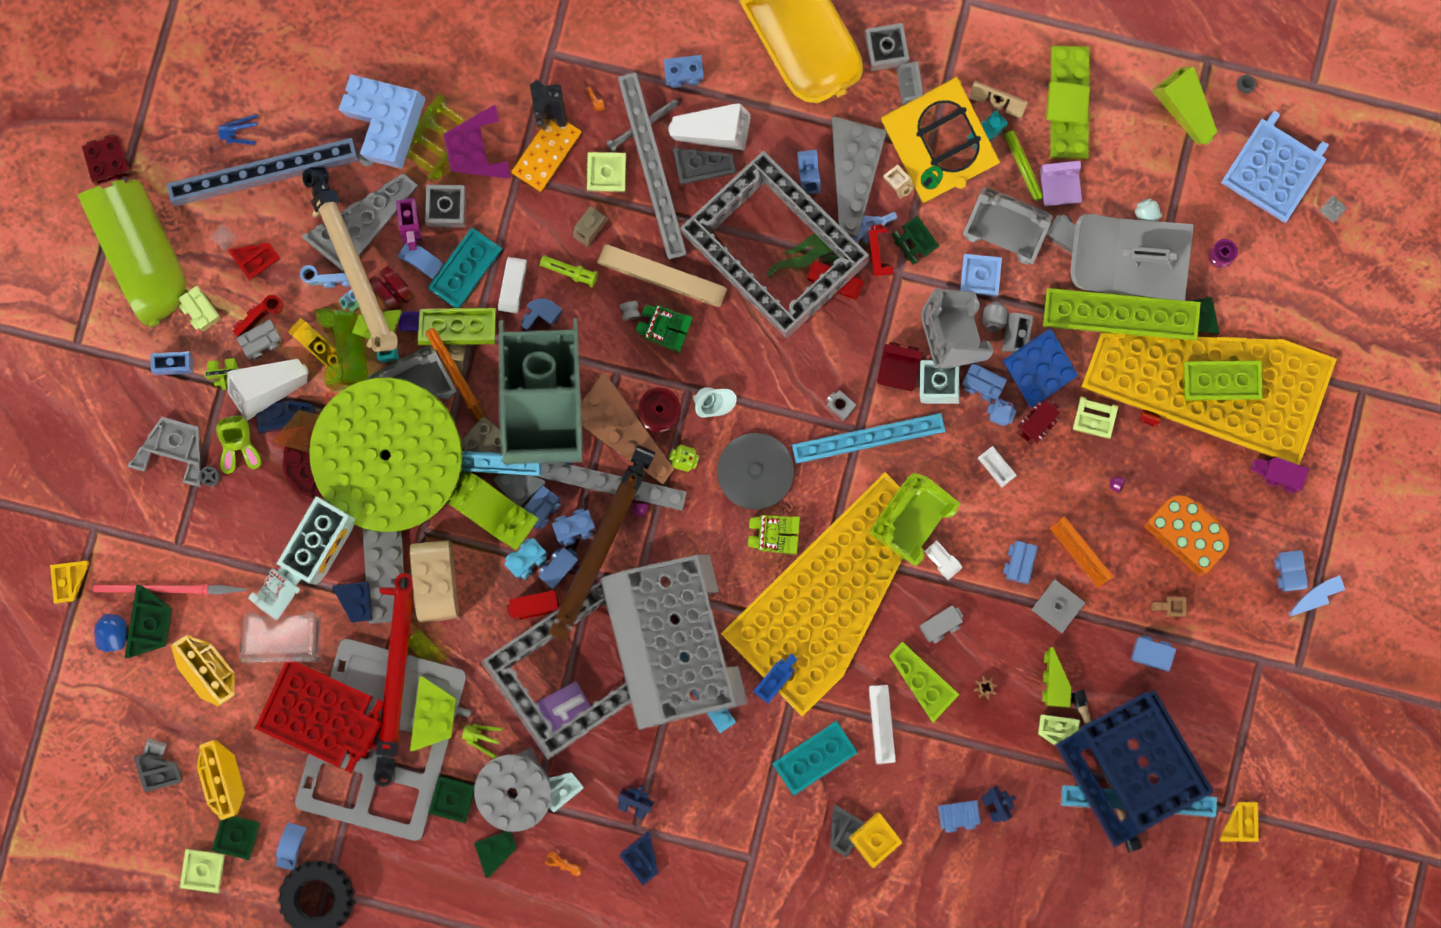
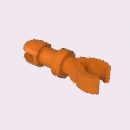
[545,852,582,876]

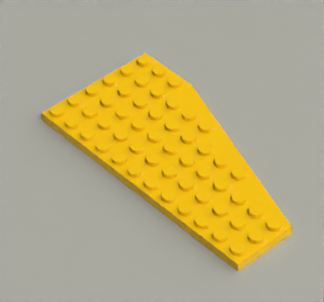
[1081,333,1337,465]
[721,472,903,717]

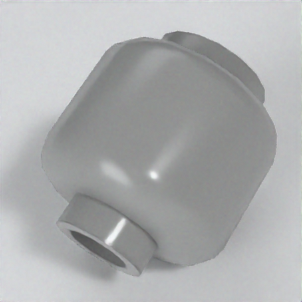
[982,302,1008,332]

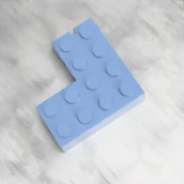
[339,74,426,169]

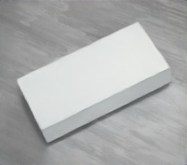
[978,446,1017,488]

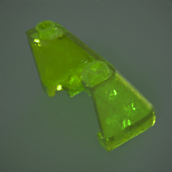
[315,308,368,392]

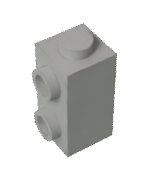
[919,605,963,643]

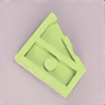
[1038,715,1080,745]

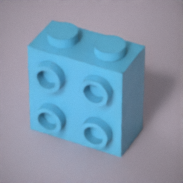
[504,538,548,581]

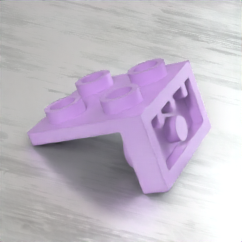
[1040,161,1082,206]

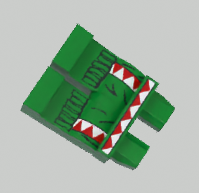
[636,305,693,353]

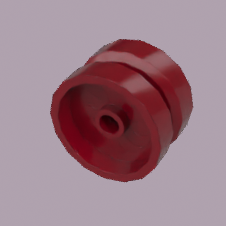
[369,265,415,311]
[639,387,681,434]

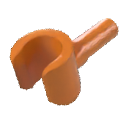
[586,87,605,111]

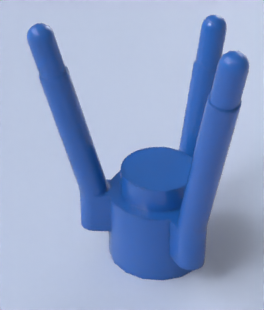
[218,114,258,145]

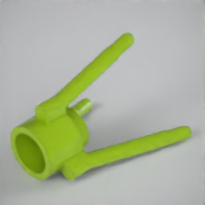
[462,723,502,759]

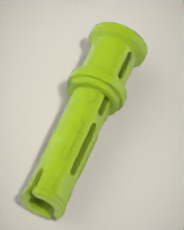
[540,255,598,288]

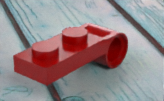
[232,295,284,337]

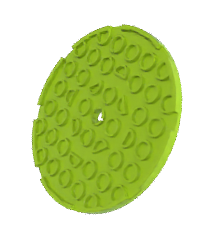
[310,377,463,532]

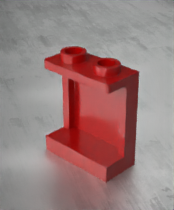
[866,224,894,276]

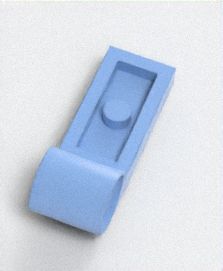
[300,265,351,288]

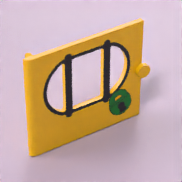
[881,77,1000,203]

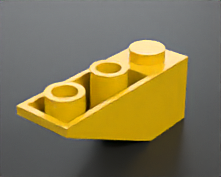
[288,318,346,373]

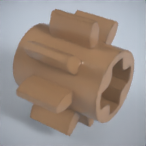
[973,676,998,700]

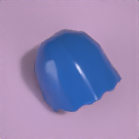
[94,614,128,652]

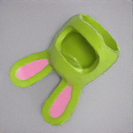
[216,415,262,474]

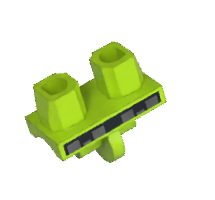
[204,358,240,391]

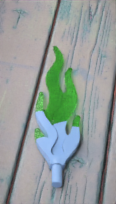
[767,212,897,277]

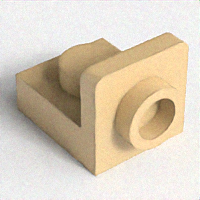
[883,164,915,199]

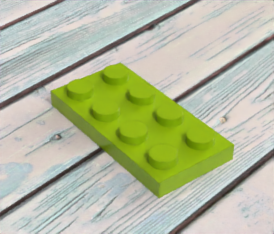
[418,308,496,345]
[1183,361,1263,401]

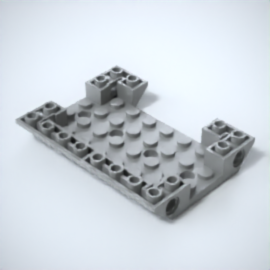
[601,555,748,730]

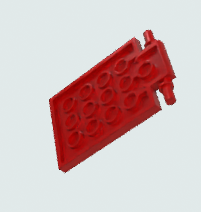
[254,658,384,773]

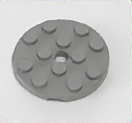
[474,754,552,832]

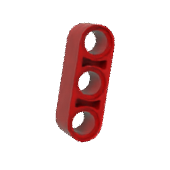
[806,261,865,300]

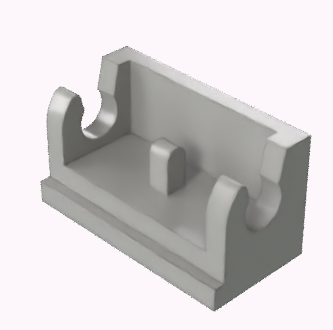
[897,61,923,105]

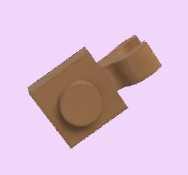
[1151,597,1186,617]

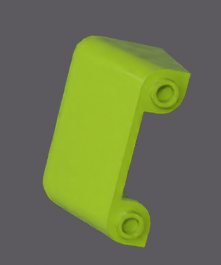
[870,473,960,566]

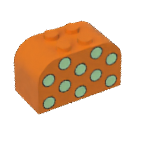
[1142,496,1229,577]

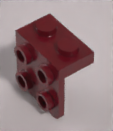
[877,342,923,392]

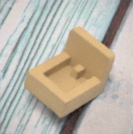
[444,344,467,373]

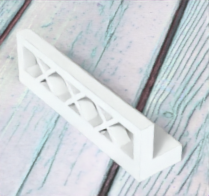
[868,685,895,764]

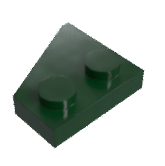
[474,831,517,879]

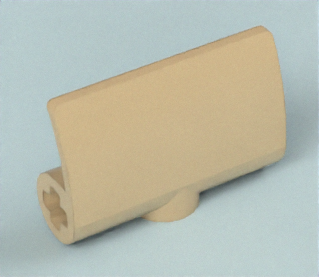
[968,81,1028,119]

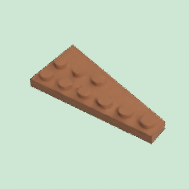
[580,372,674,485]

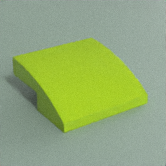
[1046,82,1090,125]

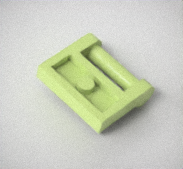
[1072,397,1118,439]

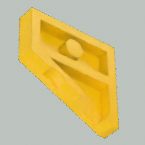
[50,561,89,604]
[1219,802,1258,842]

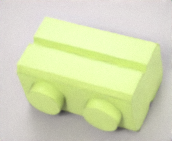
[179,286,221,332]

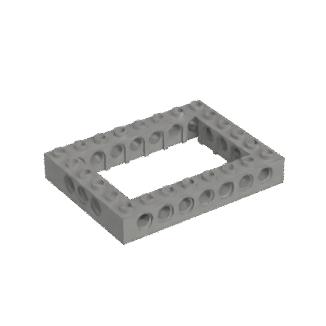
[680,150,870,339]
[482,574,631,760]

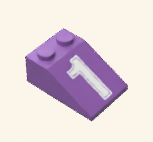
[535,681,591,732]

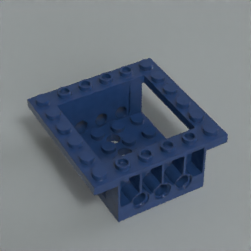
[1055,690,1214,848]

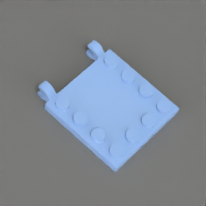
[1221,111,1329,223]

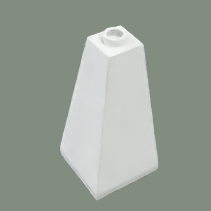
[669,104,751,151]
[227,359,309,420]

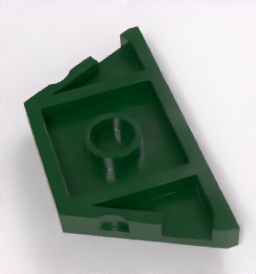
[125,584,173,658]

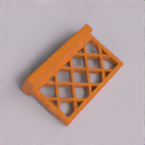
[1049,516,1113,589]

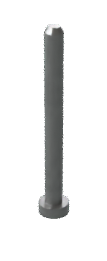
[606,99,679,153]

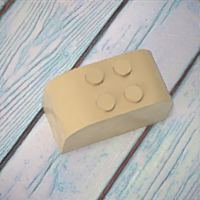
[410,540,460,623]

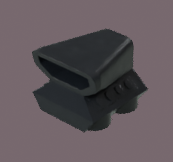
[530,79,567,130]

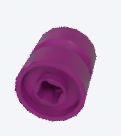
[1209,239,1238,268]

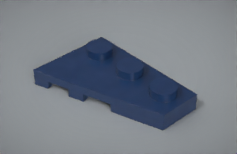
[256,400,316,433]

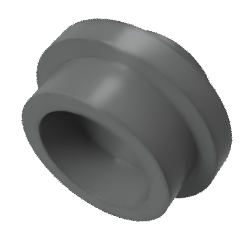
[1237,75,1256,94]

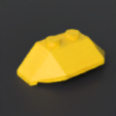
[171,635,235,706]
[197,740,245,820]

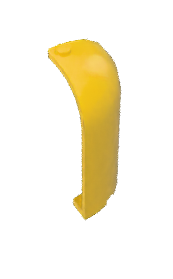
[739,0,863,103]

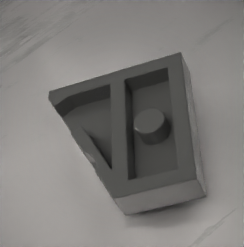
[830,804,865,857]

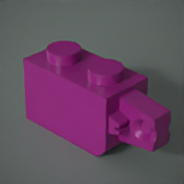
[396,197,422,251]
[1251,457,1309,494]

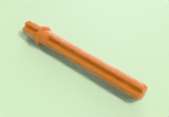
[426,328,486,421]

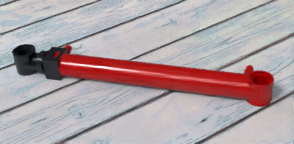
[369,573,414,787]

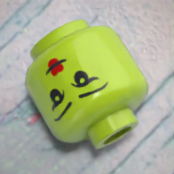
[669,444,699,472]

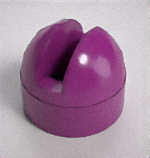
[1110,476,1126,493]
[632,502,648,516]

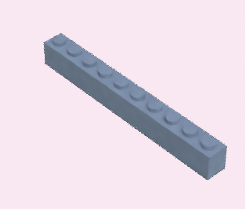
[167,138,359,206]

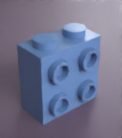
[552,509,597,547]

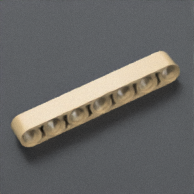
[597,245,727,307]

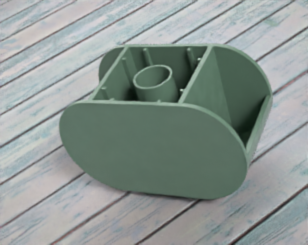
[499,318,582,465]

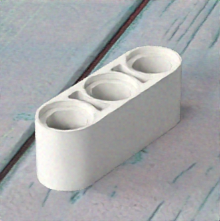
[498,257,527,313]

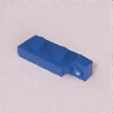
[753,654,797,704]

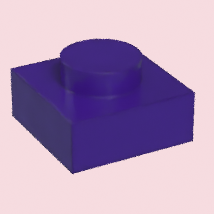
[399,312,419,332]

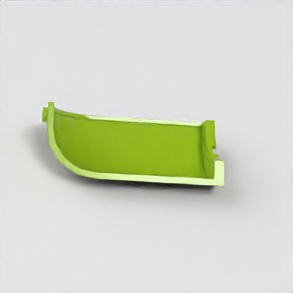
[77,179,186,328]

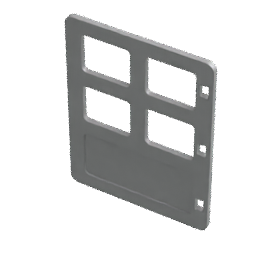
[295,639,466,841]

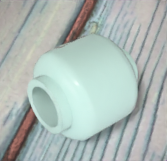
[1135,198,1163,222]

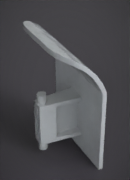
[1071,214,1194,301]

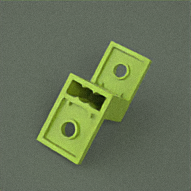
[447,471,538,550]

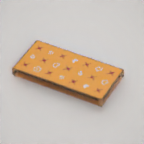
[510,120,583,195]

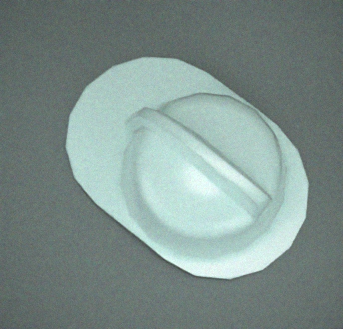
[693,387,736,418]

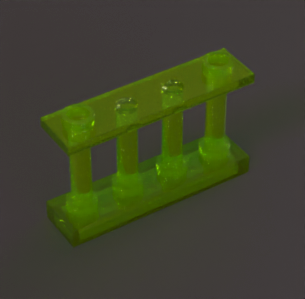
[406,93,466,183]

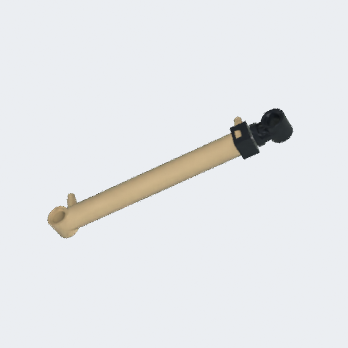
[302,168,397,352]

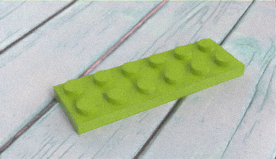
[1050,46,1089,159]

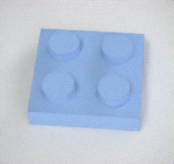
[960,254,1002,296]

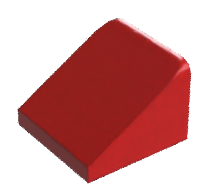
[1139,410,1161,427]

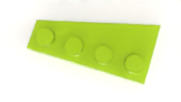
[889,642,959,723]

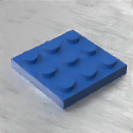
[1002,329,1079,408]

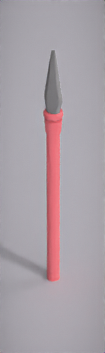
[93,584,247,595]

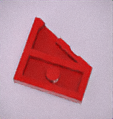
[228,242,281,281]

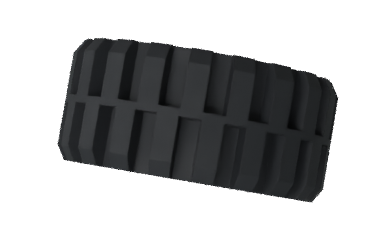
[278,861,355,928]

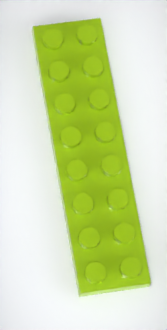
[1043,288,1201,341]

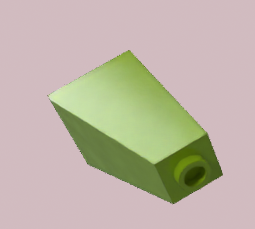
[1151,66,1217,145]

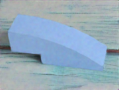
[1288,575,1345,617]

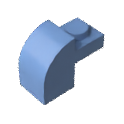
[797,150,821,194]
[397,243,443,279]
[521,298,563,332]
[276,822,306,870]

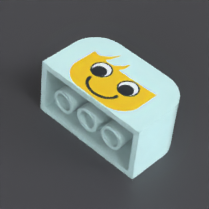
[277,497,355,585]

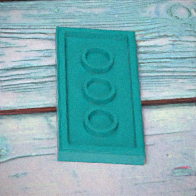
[427,227,503,309]
[772,721,858,796]

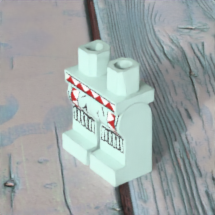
[248,567,301,620]

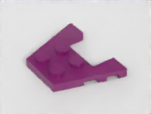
[443,105,511,179]

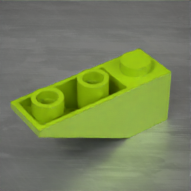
[1042,647,1071,708]

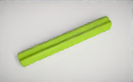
[1005,130,1043,201]

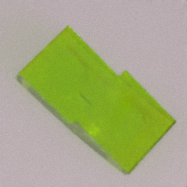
[408,629,448,664]

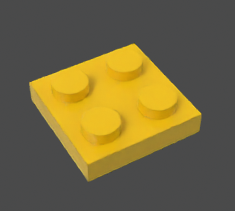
[849,812,902,868]

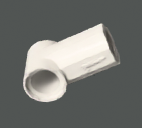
[924,541,963,580]

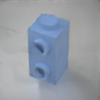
[538,547,579,590]

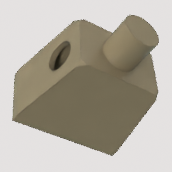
[573,206,609,248]

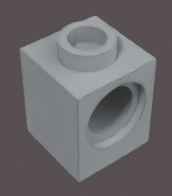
[826,390,857,422]

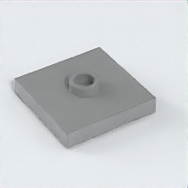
[1031,579,1085,634]

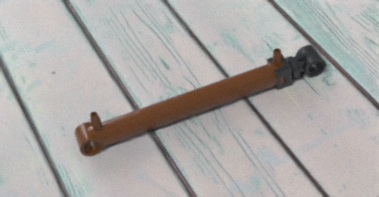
[548,444,655,642]

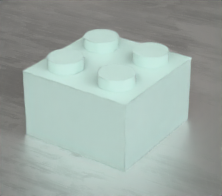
[920,360,960,404]

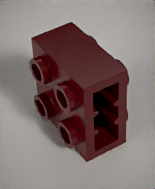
[82,134,132,186]
[1017,400,1061,445]

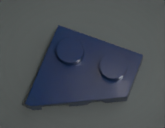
[333,582,372,623]
[619,831,658,885]

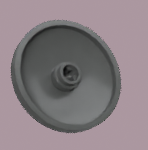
[717,433,794,510]

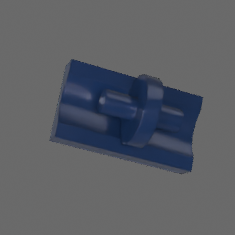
[617,785,654,819]
[981,786,1016,823]

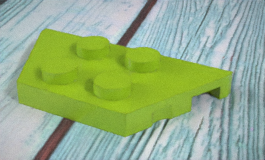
[410,676,457,751]

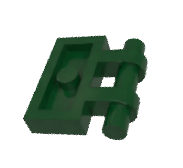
[891,216,939,265]

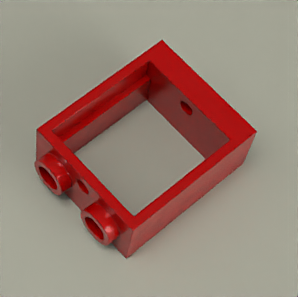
[506,590,560,621]

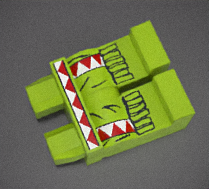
[748,515,800,555]

